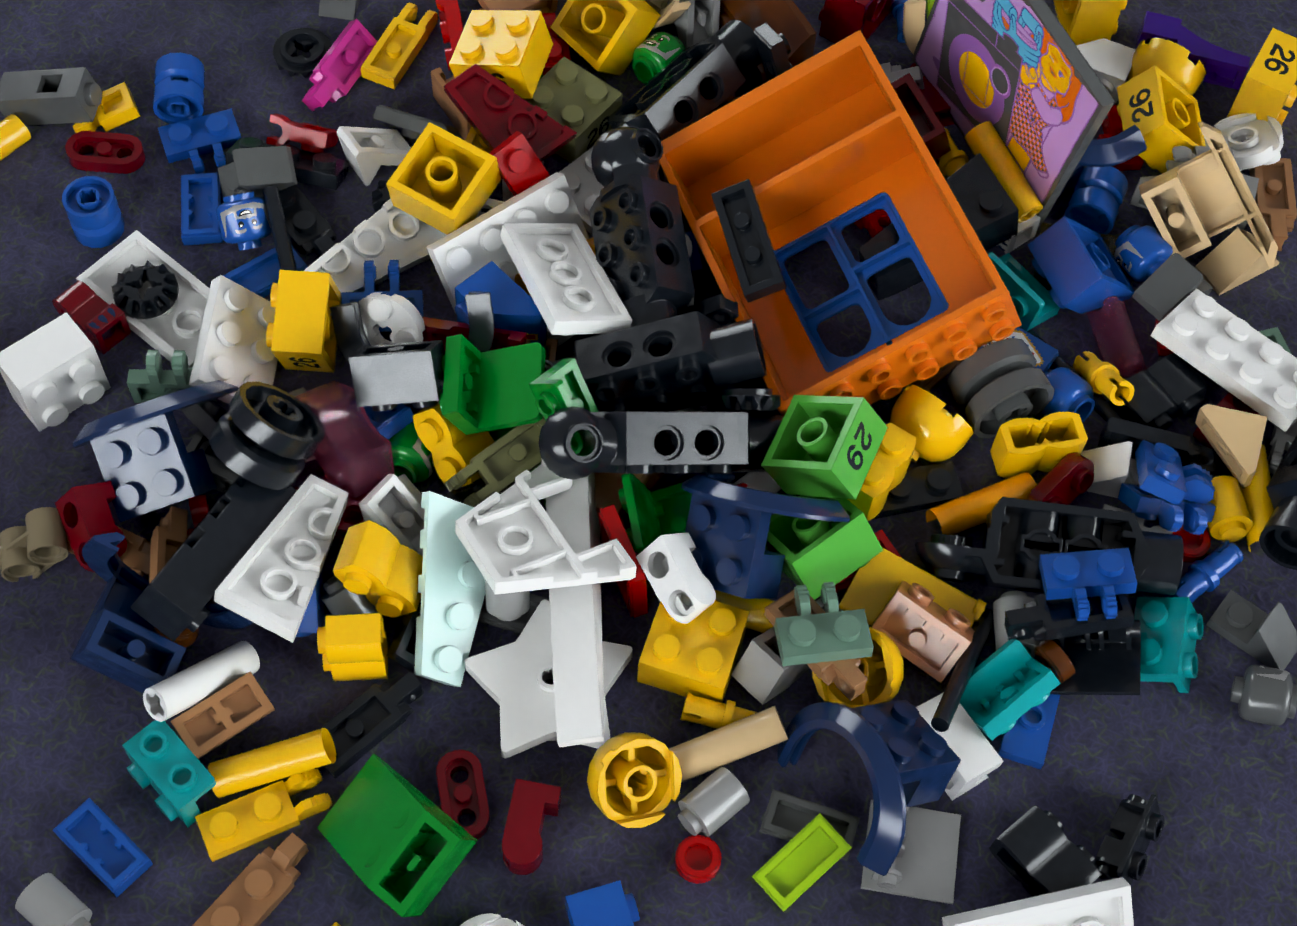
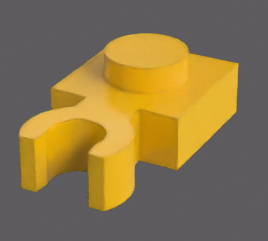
[72,82,140,133]

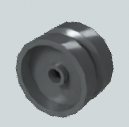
[947,338,1055,438]

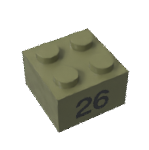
[524,57,623,163]

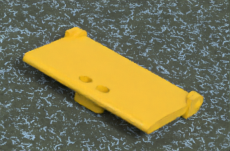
[839,547,987,627]

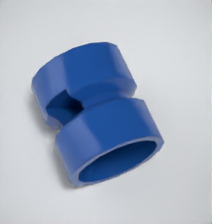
[153,52,205,124]
[1065,166,1128,236]
[62,176,125,248]

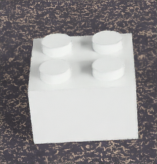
[0,312,111,432]

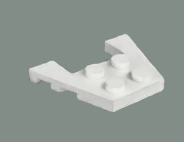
[455,460,637,595]

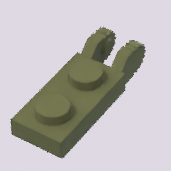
[444,416,545,507]

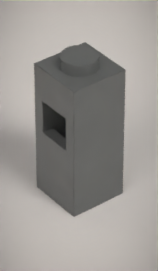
[0,67,103,126]

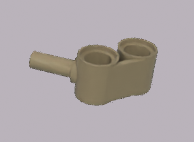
[0,507,68,582]

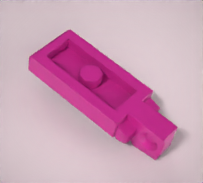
[302,19,378,111]

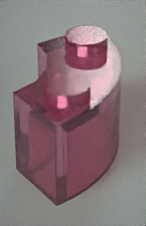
[294,381,395,498]

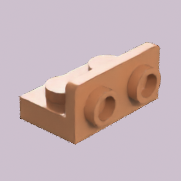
[871,581,974,683]

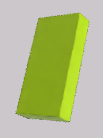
[752,813,852,912]

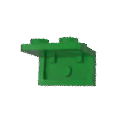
[439,334,546,435]
[618,473,692,554]

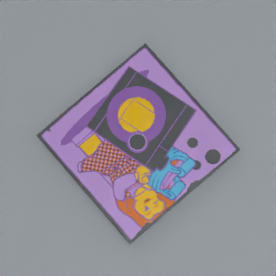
[912,0,1115,228]

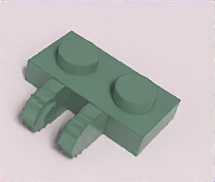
[127,350,217,403]
[774,582,874,667]

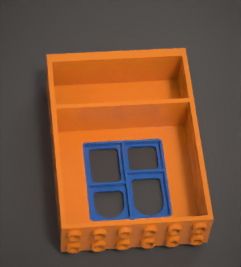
[660,30,1022,417]

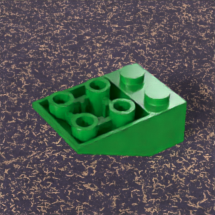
[317,754,478,917]

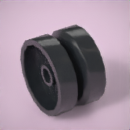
[209,382,325,490]

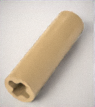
[669,706,789,783]

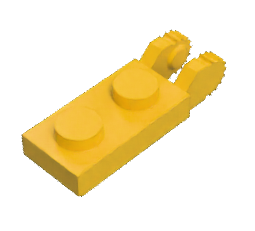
[360,2,438,90]
[195,768,333,862]

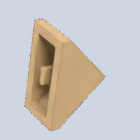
[1195,228,1280,295]
[1195,404,1267,489]

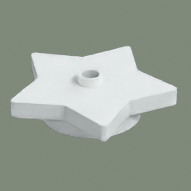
[465,599,633,759]

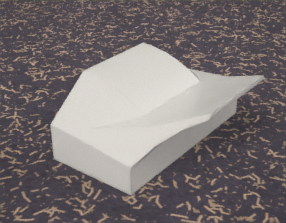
[359,474,425,556]

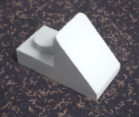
[336,126,411,186]
[1081,441,1139,498]

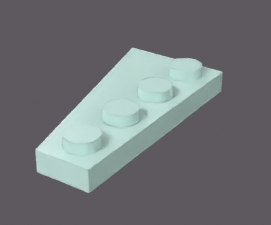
[414,491,485,687]

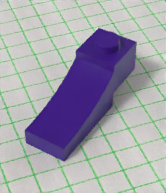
[1135,11,1251,90]

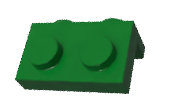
[529,358,598,454]

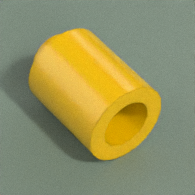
[1207,476,1253,543]

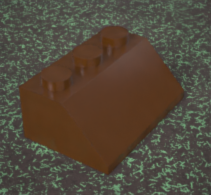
[719,0,817,86]

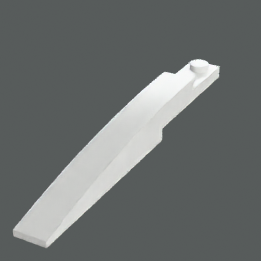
[546,473,605,747]

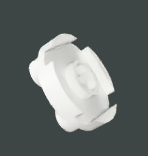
[1204,113,1284,171]
[359,292,425,346]

